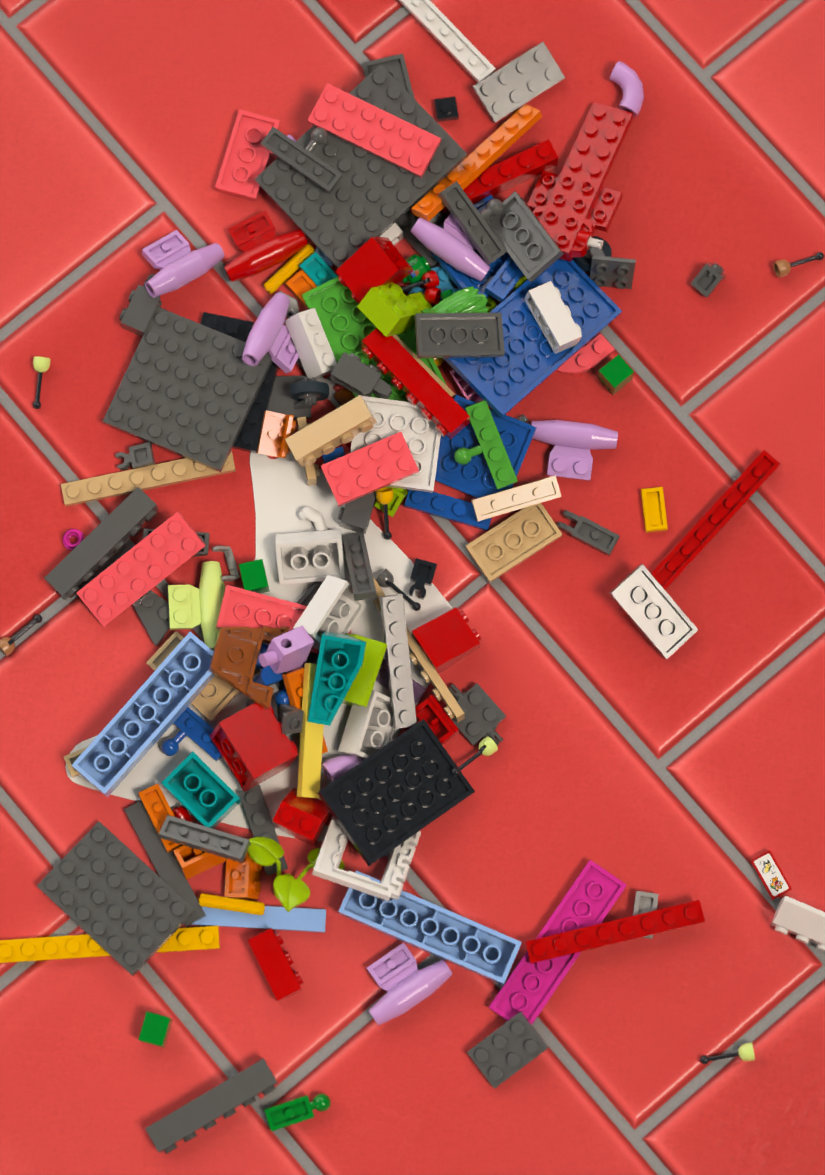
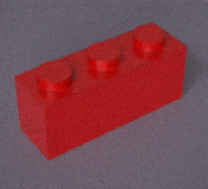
[248,928,304,1002]

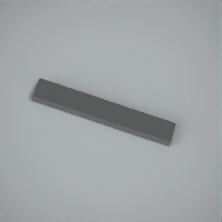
[124,801,206,927]

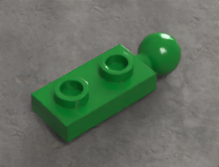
[264,1093,331,1132]

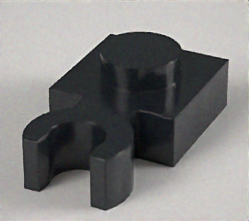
[409,558,437,600]

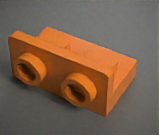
[224,853,262,900]

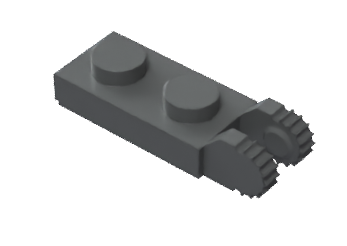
[557,510,620,556]

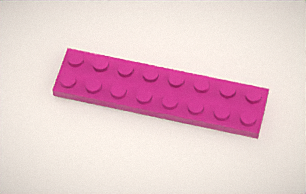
[489,860,627,1024]

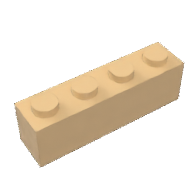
[285,395,377,467]

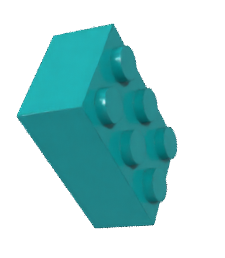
[161,751,241,829]

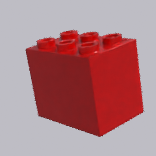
[209,702,298,792]

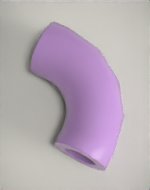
[610,61,644,117]
[321,755,364,782]

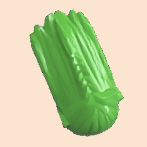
[422,286,489,313]

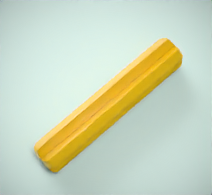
[264,244,315,294]
[199,894,265,915]

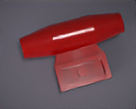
[224,210,308,282]

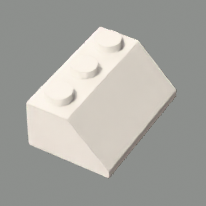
[276,529,345,585]
[293,575,367,650]
[338,690,398,760]
[771,896,825,952]

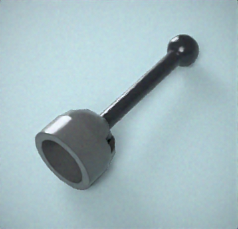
[376,569,421,611]

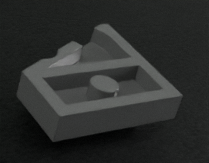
[133,590,170,646]

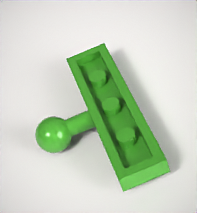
[454,400,518,490]

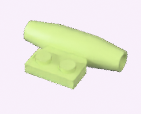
[168,561,225,651]

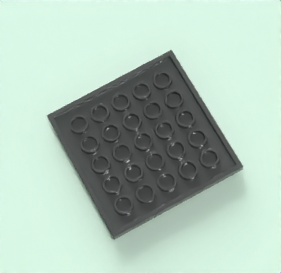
[102,307,272,472]

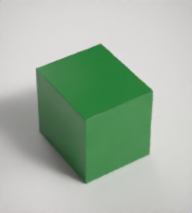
[597,354,634,395]
[239,559,270,594]
[138,1011,172,1048]

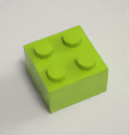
[357,283,422,337]

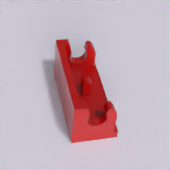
[415,695,459,745]

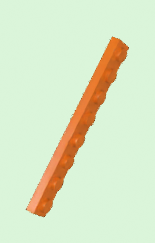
[411,104,542,222]

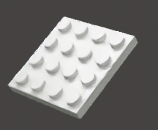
[350,395,441,493]

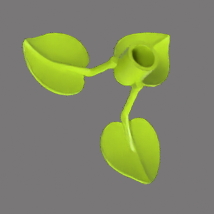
[247,837,345,912]

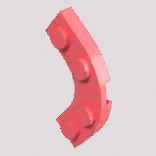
[555,333,615,374]

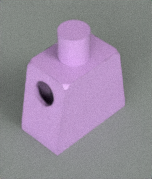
[259,626,314,674]

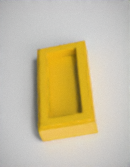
[641,487,668,533]

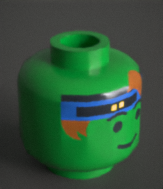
[401,254,431,285]

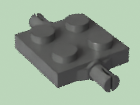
[448,684,507,746]

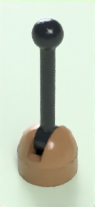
[773,252,824,278]
[0,614,43,656]

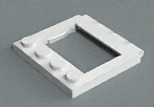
[312,817,421,901]

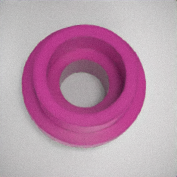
[63,529,85,551]

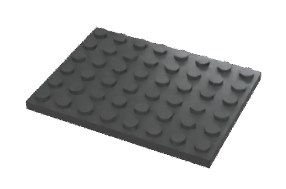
[255,64,468,268]

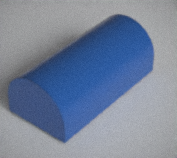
[247,666,283,698]

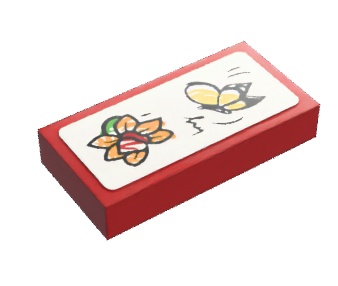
[750,850,792,900]

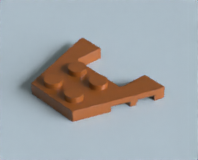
[209,627,289,709]

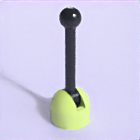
[33,357,51,409]
[451,736,498,776]
[700,1042,755,1064]

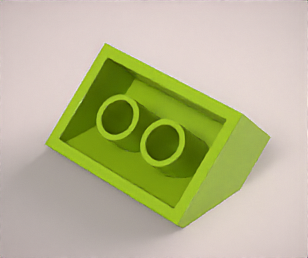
[342,634,388,707]

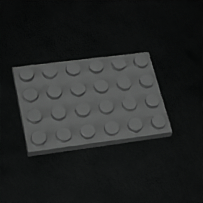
[37,822,195,976]

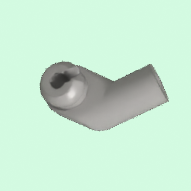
[278,291,300,318]

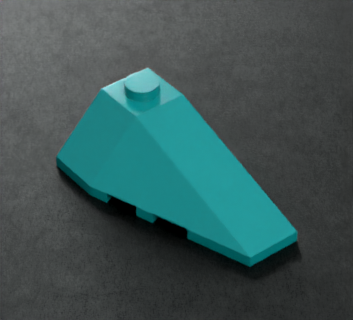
[308,631,366,726]

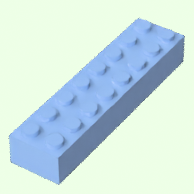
[71,632,215,798]
[338,870,522,986]

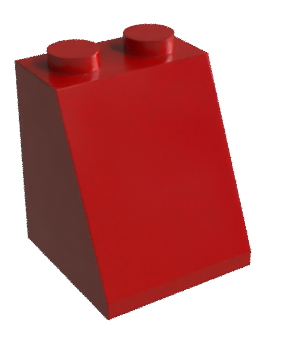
[336,237,414,303]
[412,607,481,674]
[272,788,331,847]

